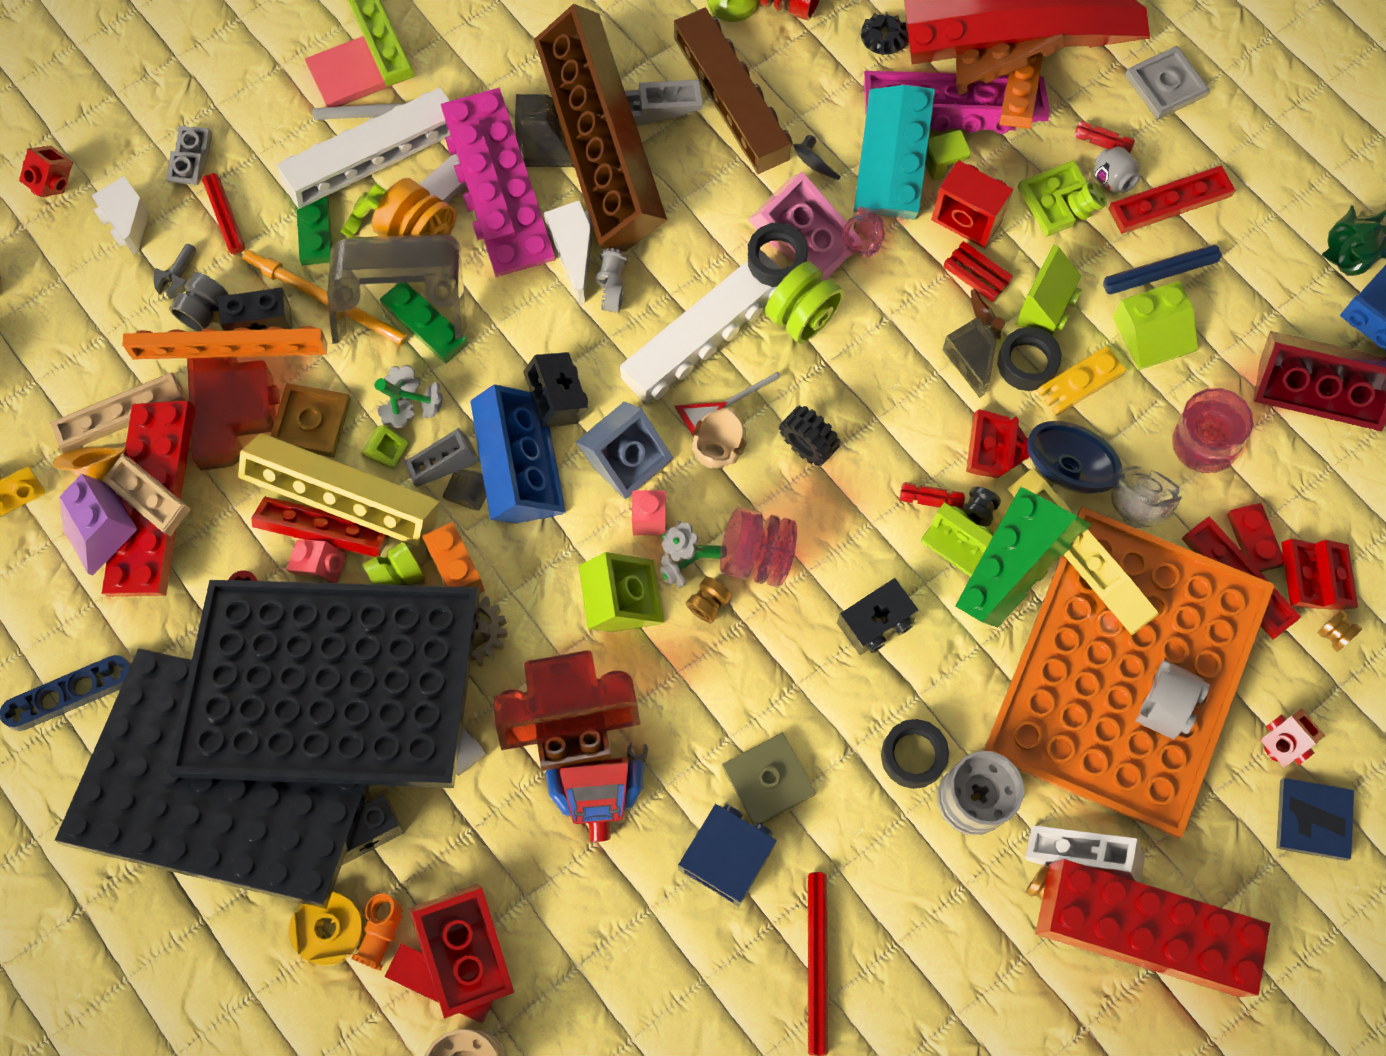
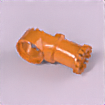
[351,893,404,971]

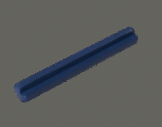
[1103,244,1222,295]

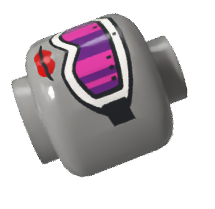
[1094,147,1140,193]

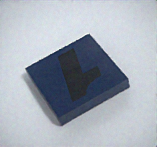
[1276,778,1354,861]

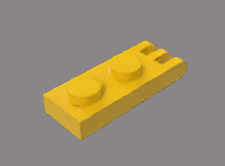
[1037,346,1126,416]

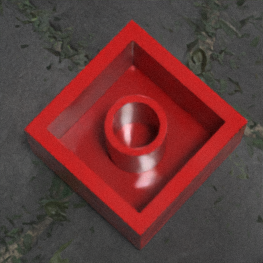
[931,160,1013,249]

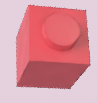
[632,490,666,535]

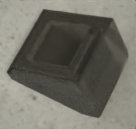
[442,470,486,511]

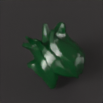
[1322,205,1386,276]

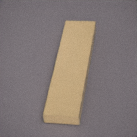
[50,372,186,453]

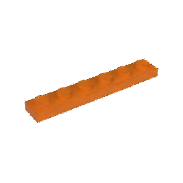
[122,326,328,360]

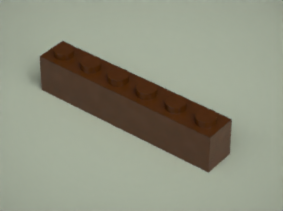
[674,7,793,175]

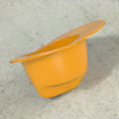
[52,447,125,482]

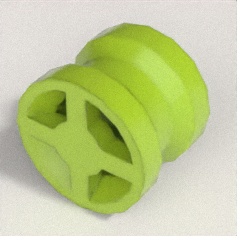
[1067,180,1107,220]

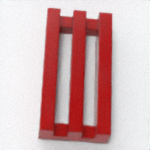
[943,241,1013,303]

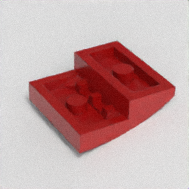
[1281,538,1358,610]

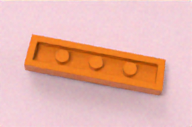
[999,53,1043,129]

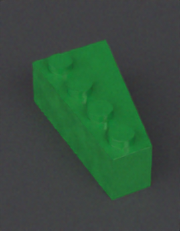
[955,486,1092,628]

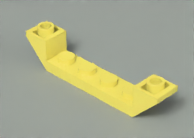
[1007,468,1159,635]

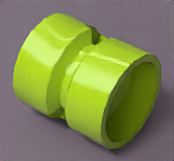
[362,541,425,585]

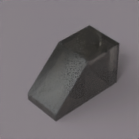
[942,317,997,398]

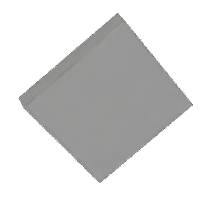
[1125,46,1210,120]

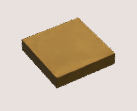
[270,383,351,457]

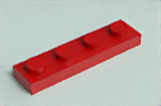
[1108,165,1236,234]
[251,496,390,557]
[1182,516,1301,640]

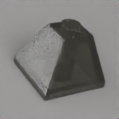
[515,94,574,167]

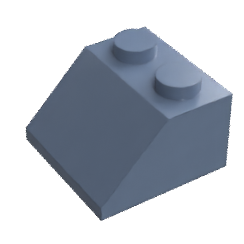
[576,401,673,499]

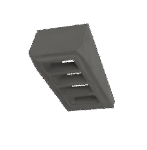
[405,428,479,487]

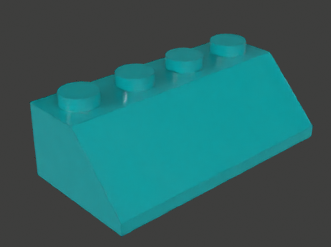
[853,85,935,220]

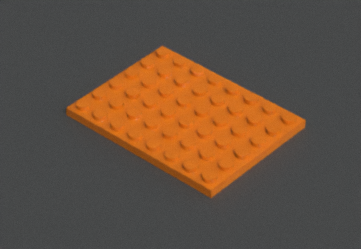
[983,507,1275,839]

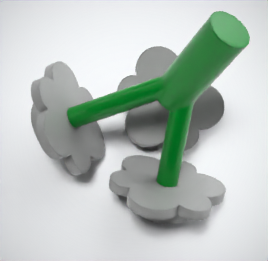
[374,365,443,428]
[660,521,727,588]

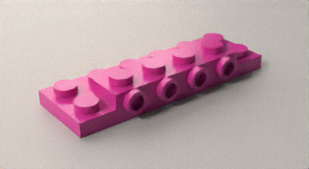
[863,71,1050,134]
[440,87,555,278]

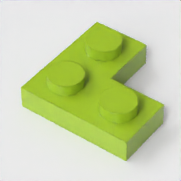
[1017,160,1087,237]

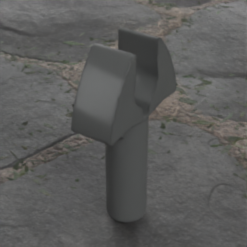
[154,244,196,299]

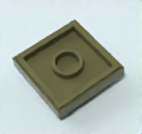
[722,732,816,825]

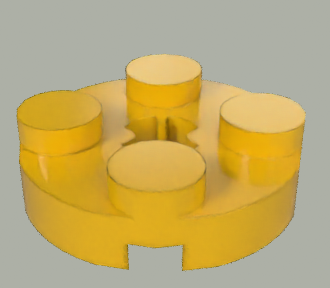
[289,892,364,967]

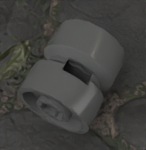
[169,272,229,331]

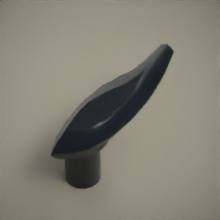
[793,135,841,180]

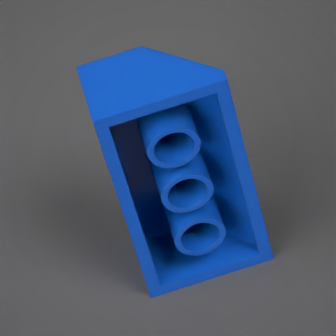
[470,384,566,524]

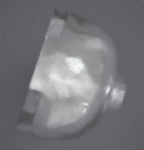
[1111,466,1182,528]

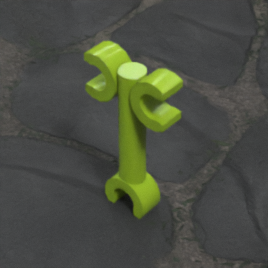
[340,183,386,239]

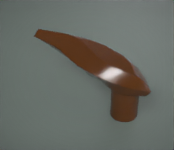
[970,289,1005,340]

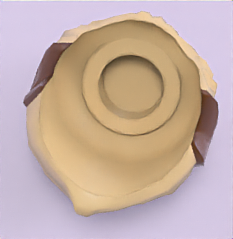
[691,407,747,469]

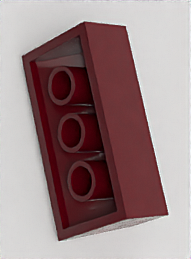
[1253,331,1386,432]

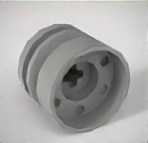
[937,751,1024,835]

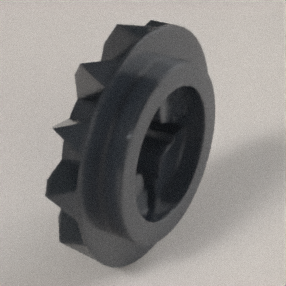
[861,11,908,55]

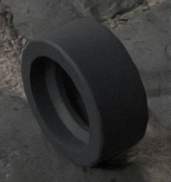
[747,222,808,287]
[997,327,1062,391]
[881,719,949,789]

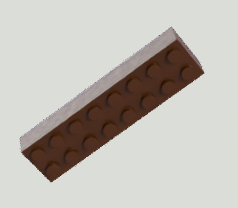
[534,3,667,252]

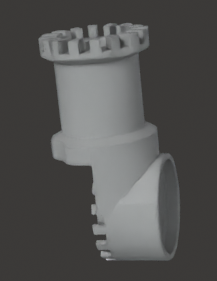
[595,248,628,313]

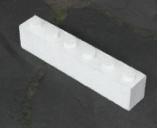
[277,88,450,209]
[620,250,781,405]

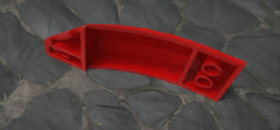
[904,0,1150,65]

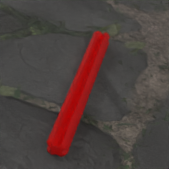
[808,872,828,1056]

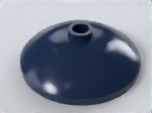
[1027,421,1122,494]

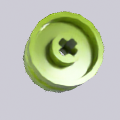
[765,261,845,344]

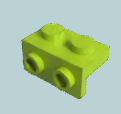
[921,502,994,577]

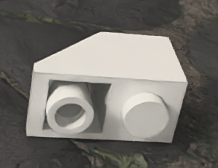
[91,176,149,255]

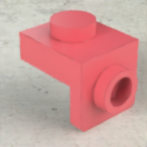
[286,540,346,583]

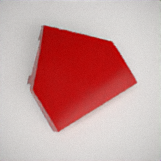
[966,409,1030,479]

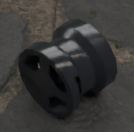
[961,487,1001,527]

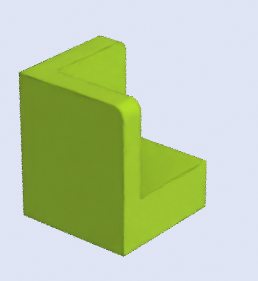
[925,130,971,181]

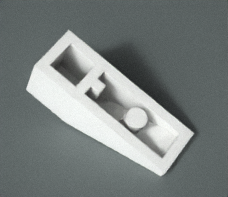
[544,200,593,305]
[1025,825,1145,882]

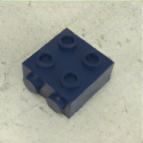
[678,803,777,907]

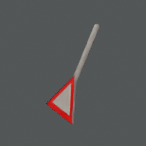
[674,372,781,437]

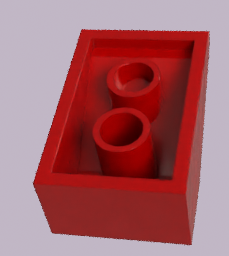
[408,884,515,1019]

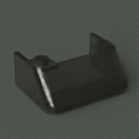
[327,234,467,344]

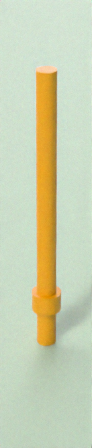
[242,249,407,345]

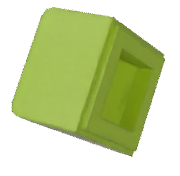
[361,425,410,469]

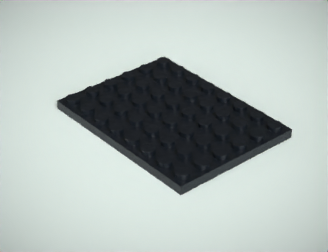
[167,580,480,788]
[54,648,370,909]

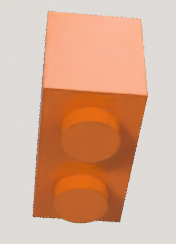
[422,522,485,593]

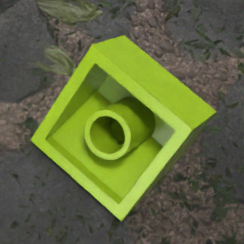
[1015,244,1082,335]
[1113,280,1198,371]
[578,552,664,632]

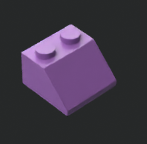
[60,473,137,576]

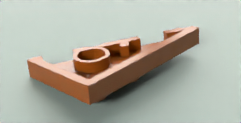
[956,34,1064,95]

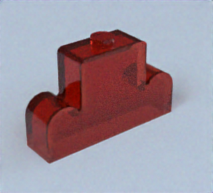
[187,357,280,471]
[493,650,640,751]

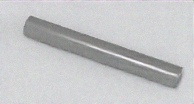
[313,103,404,120]

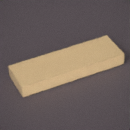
[102,454,191,536]

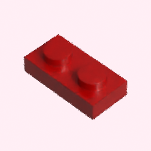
[1227,502,1284,572]

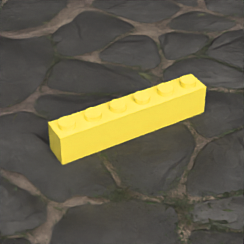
[238,433,440,547]

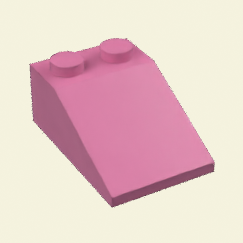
[748,172,863,281]

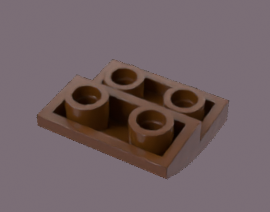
[535,707,611,771]

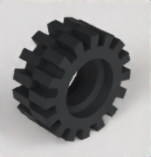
[779,405,841,466]

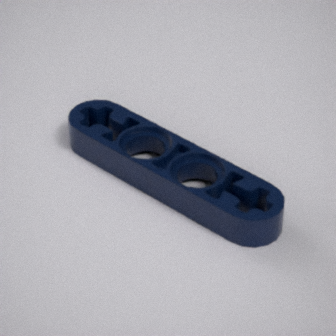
[0,655,131,731]

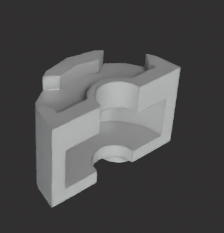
[1135,660,1210,740]

